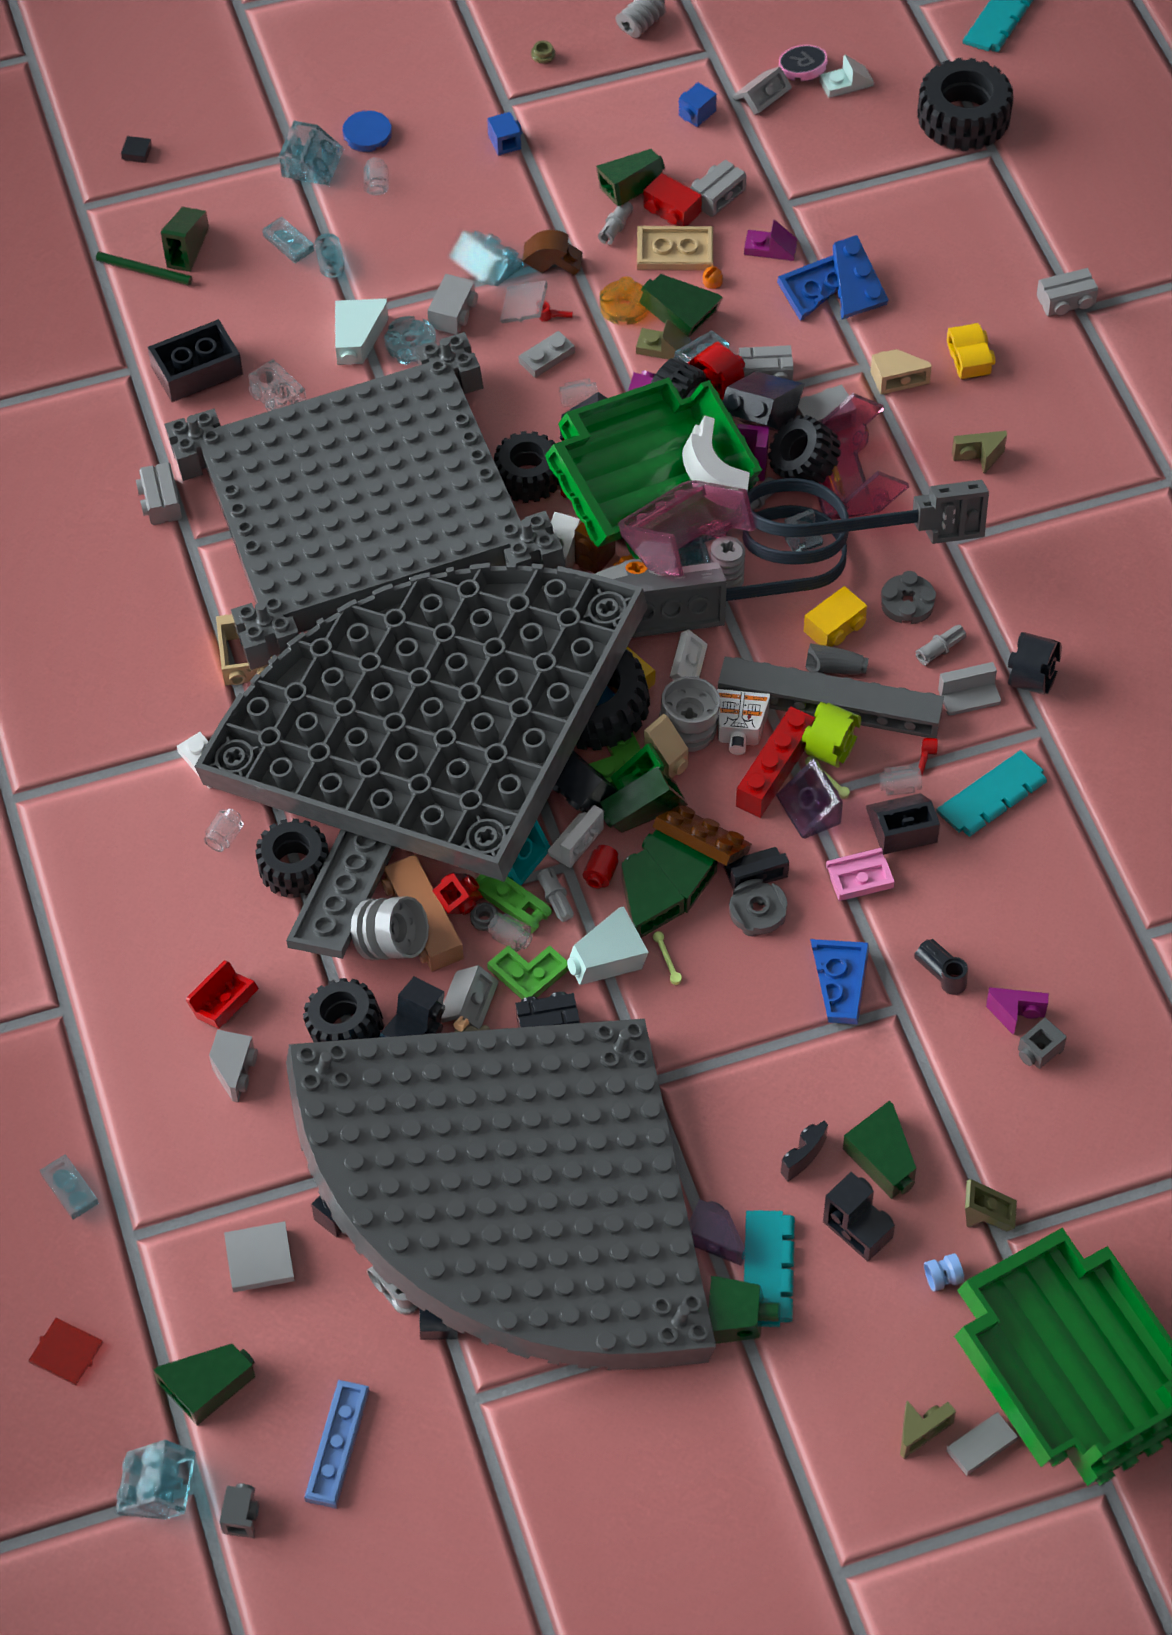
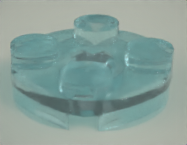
[384,316,436,365]

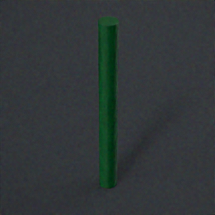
[96,251,193,286]

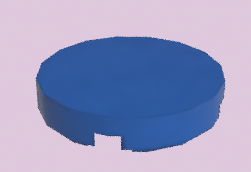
[342,110,392,152]

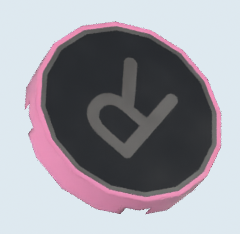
[779,45,828,81]

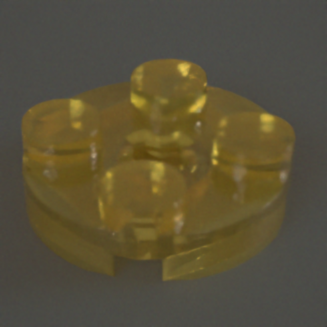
[599,276,649,325]

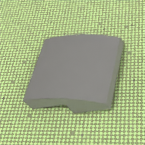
[224,1221,295,1292]

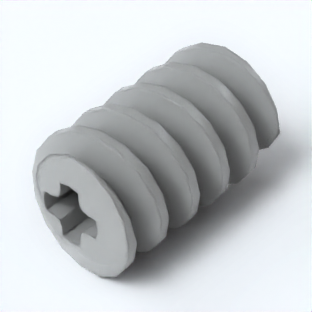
[616,0,666,38]
[710,536,745,588]

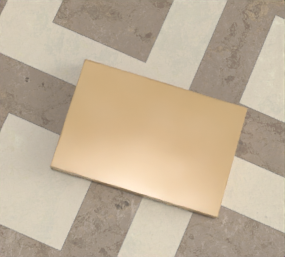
[637,226,713,270]

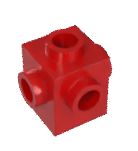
[432,872,483,915]

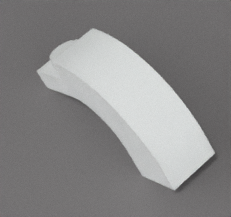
[682,416,750,509]

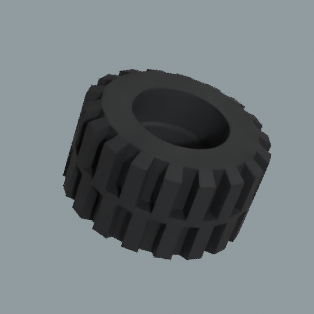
[650,357,706,399]
[768,415,841,484]
[494,431,560,503]
[255,818,329,898]
[303,978,384,1042]

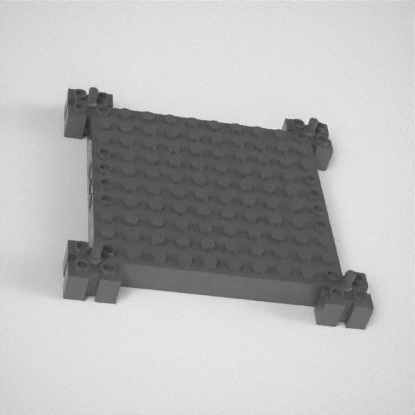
[164,332,566,670]

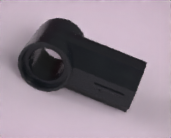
[914,939,968,995]

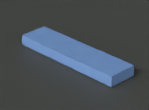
[304,1380,370,1508]

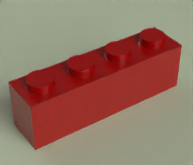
[736,706,815,818]

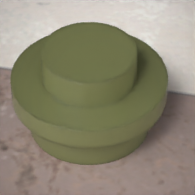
[531,41,555,63]

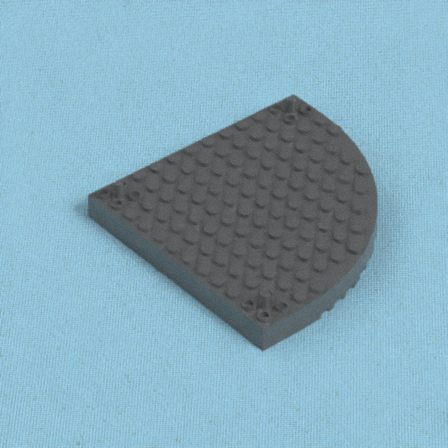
[194,563,648,881]
[286,1018,716,1370]

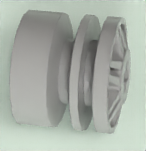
[659,677,720,752]
[351,896,429,960]

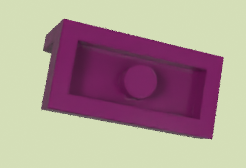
[737,424,769,481]

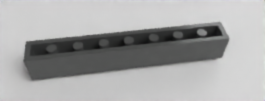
[718,656,944,738]

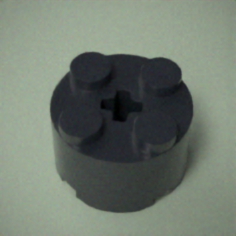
[1008,632,1062,694]

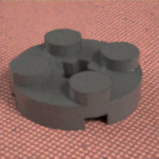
[881,571,936,624]
[729,879,787,937]

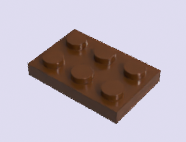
[652,806,752,866]

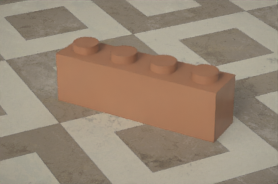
[381,855,464,972]

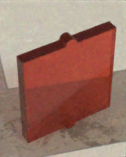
[28,1318,103,1386]

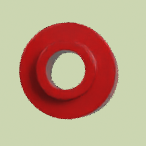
[582,844,619,889]

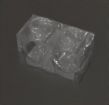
[248,359,306,411]

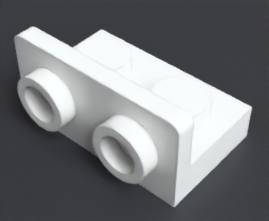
[548,805,604,868]

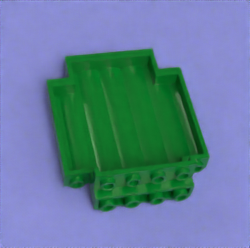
[545,377,762,559]
[954,1227,1172,1487]

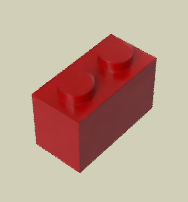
[644,173,702,226]

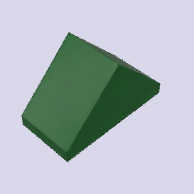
[611,743,665,790]

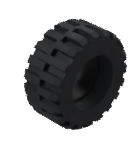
[917,58,1014,151]
[576,649,650,751]

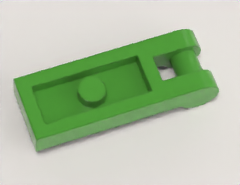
[476,874,552,933]

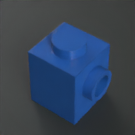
[678,82,717,127]
[487,112,522,156]

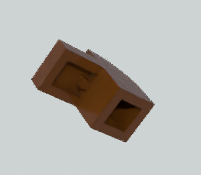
[522,230,583,275]

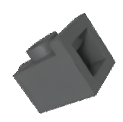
[1018,1018,1067,1069]
[219,1484,259,1538]

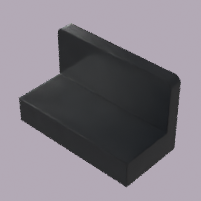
[723,847,789,891]

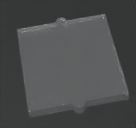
[500,280,548,323]

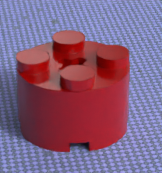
[687,342,745,401]

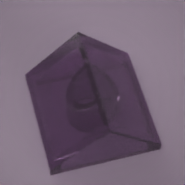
[776,758,843,839]

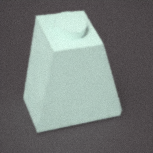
[335,299,388,365]
[568,907,649,985]

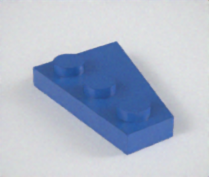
[832,235,889,320]
[777,255,839,322]
[810,939,869,1025]

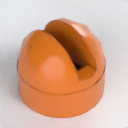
[703,266,723,289]

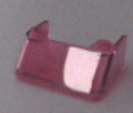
[817,393,909,520]
[619,480,756,577]

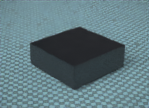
[121,136,152,163]

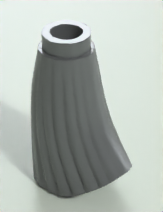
[805,643,869,675]

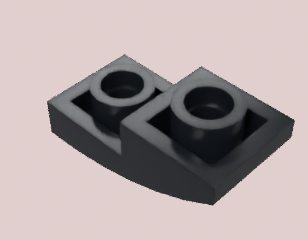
[781,1120,828,1182]

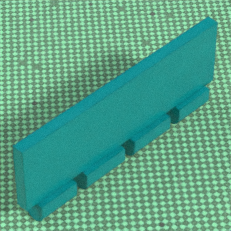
[963,0,1034,52]
[936,750,1047,837]
[744,1210,795,1327]

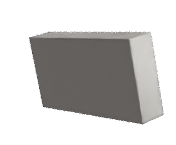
[947,1412,1018,1476]

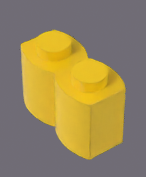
[947,323,995,379]

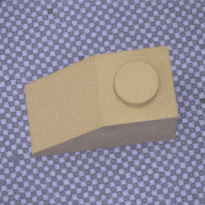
[870,349,932,395]
[644,713,688,778]

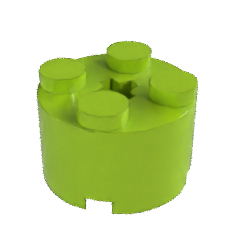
[802,702,861,768]

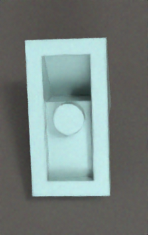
[820,55,874,98]

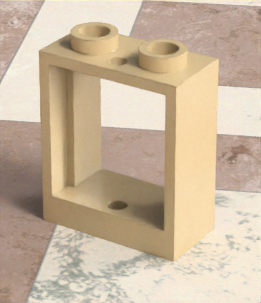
[216,614,277,685]

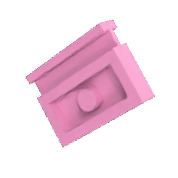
[826,848,895,901]

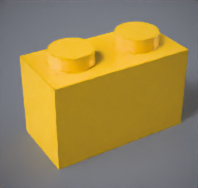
[803,586,867,647]

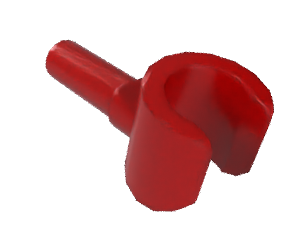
[536,301,573,322]
[916,738,938,775]

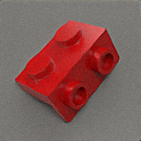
[186,960,259,1029]

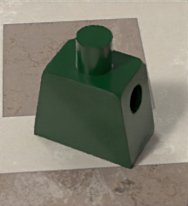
[708,1276,780,1344]

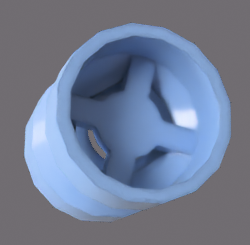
[924,1253,964,1292]

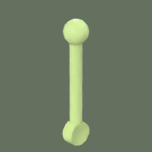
[805,756,850,799]
[653,931,682,985]

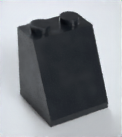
[723,371,805,432]

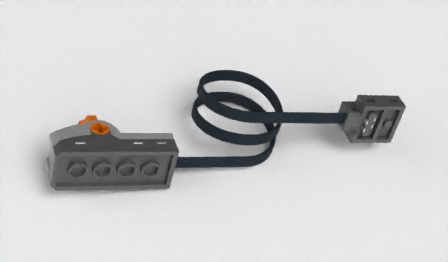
[595,478,989,638]

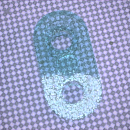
[315,233,345,278]

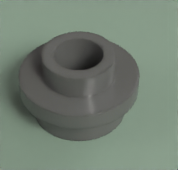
[470,902,499,931]

